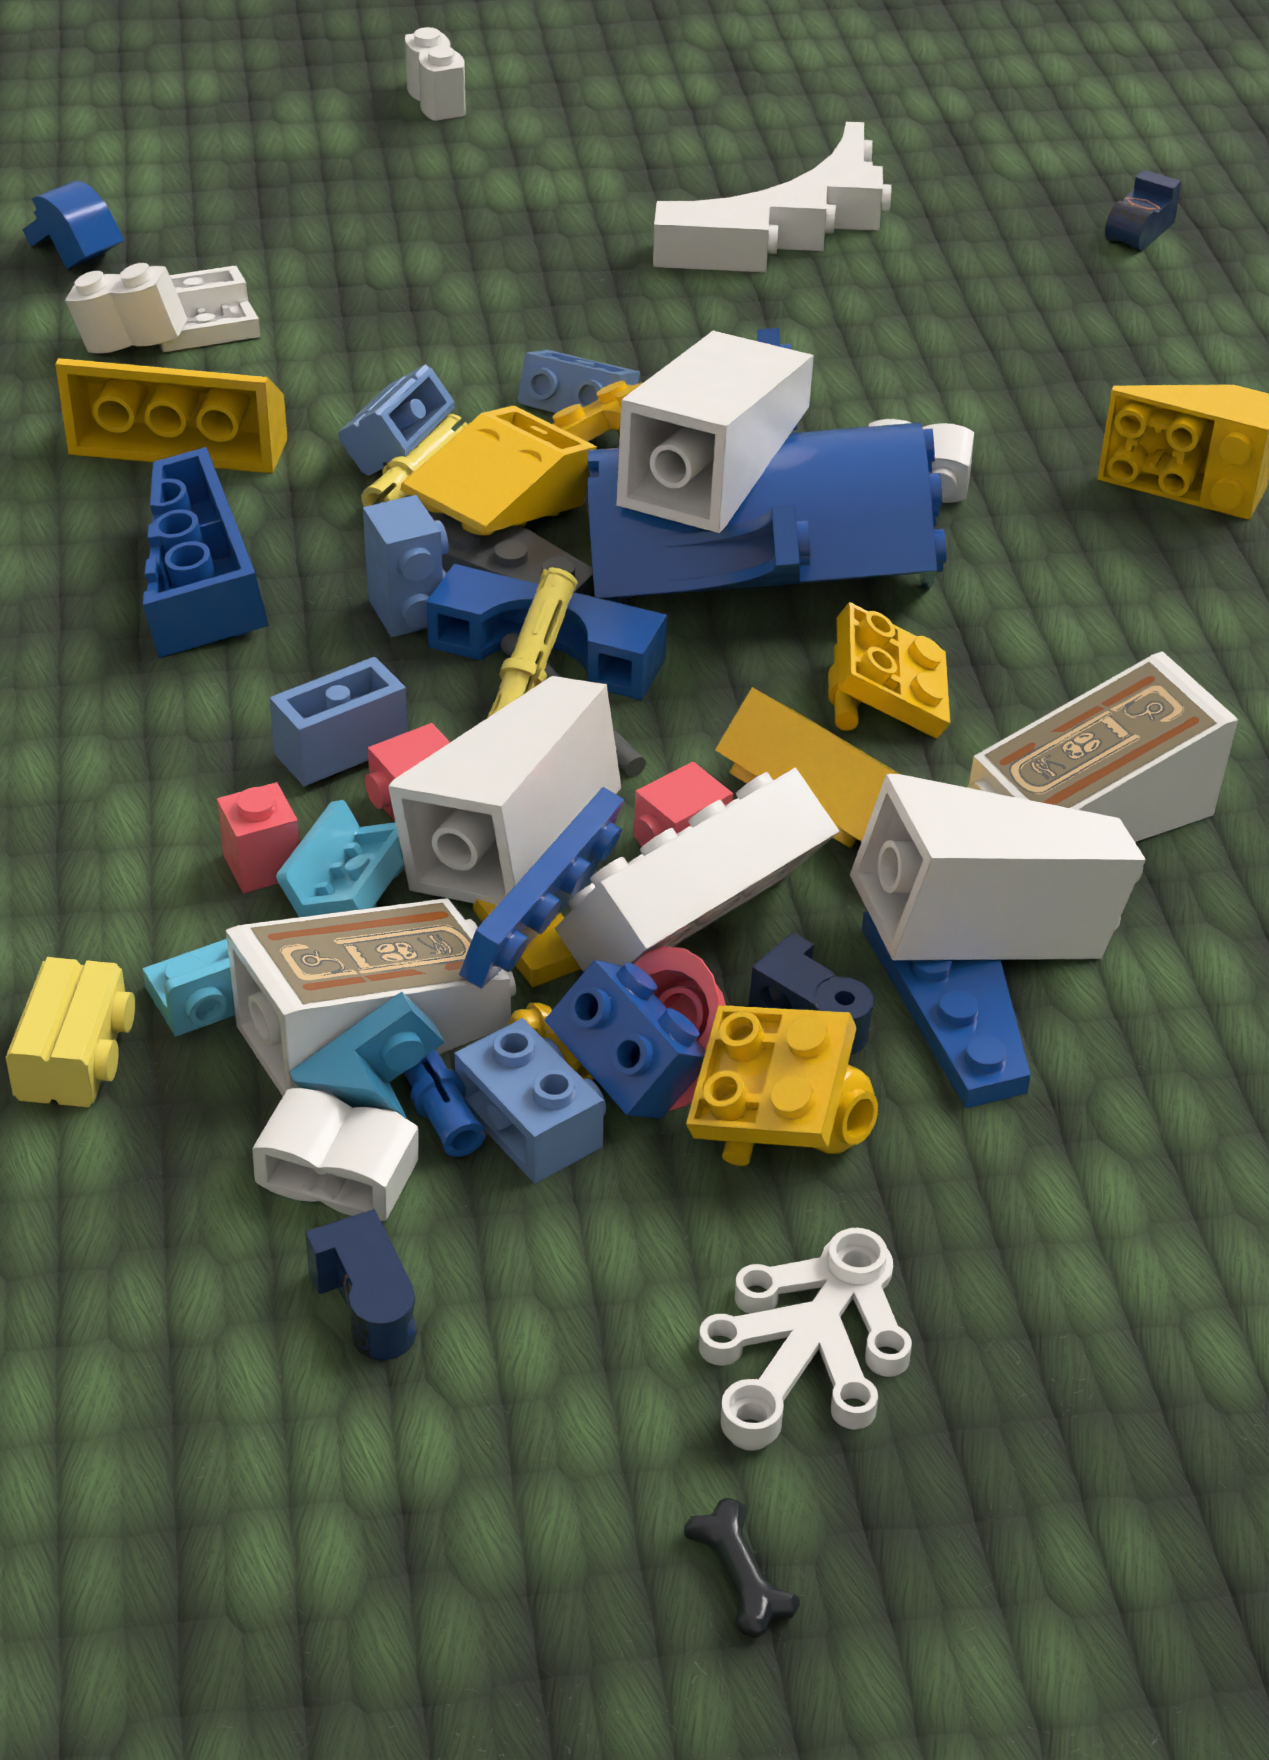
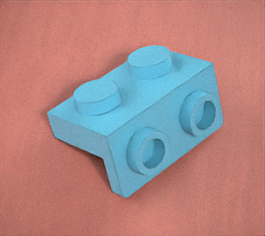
[276,800,404,917]

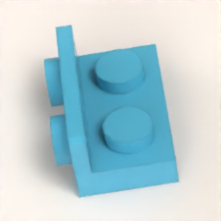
[142,939,235,1037]

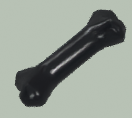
[684,1498,800,1638]

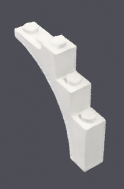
[653,122,891,272]

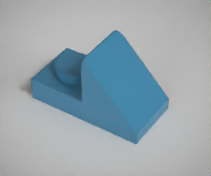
[289,991,445,1119]

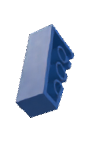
[143,447,269,658]

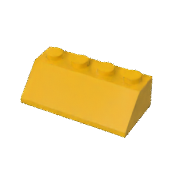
[55,358,287,473]
[715,687,899,848]

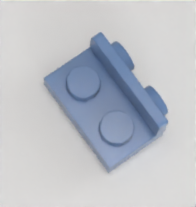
[517,350,640,413]

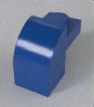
[22,181,125,269]

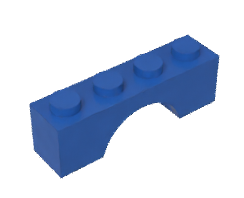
[426,564,667,700]

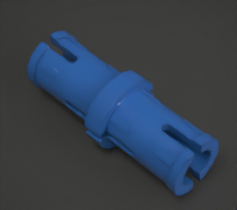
[403,1049,485,1157]

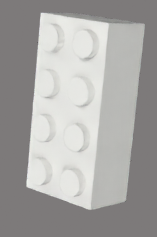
[554,767,839,972]

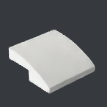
[159,266,261,352]

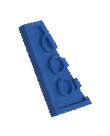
[459,787,624,989]
[862,911,1031,1108]

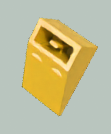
[1097,385,1269,520]
[400,406,597,535]

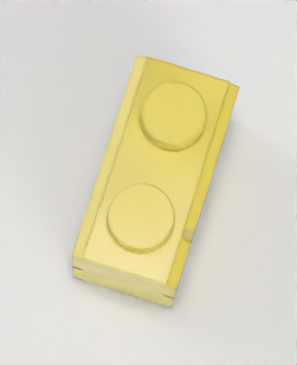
[5,957,135,1108]

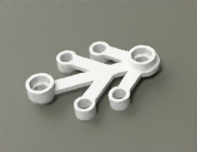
[699,1228,912,1451]

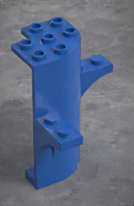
[588,328,947,604]

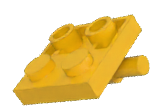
[828,602,950,739]
[686,1005,856,1166]

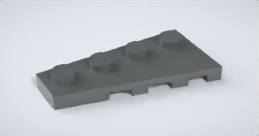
[427,510,594,596]

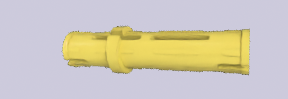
[361,414,468,507]
[487,567,578,718]

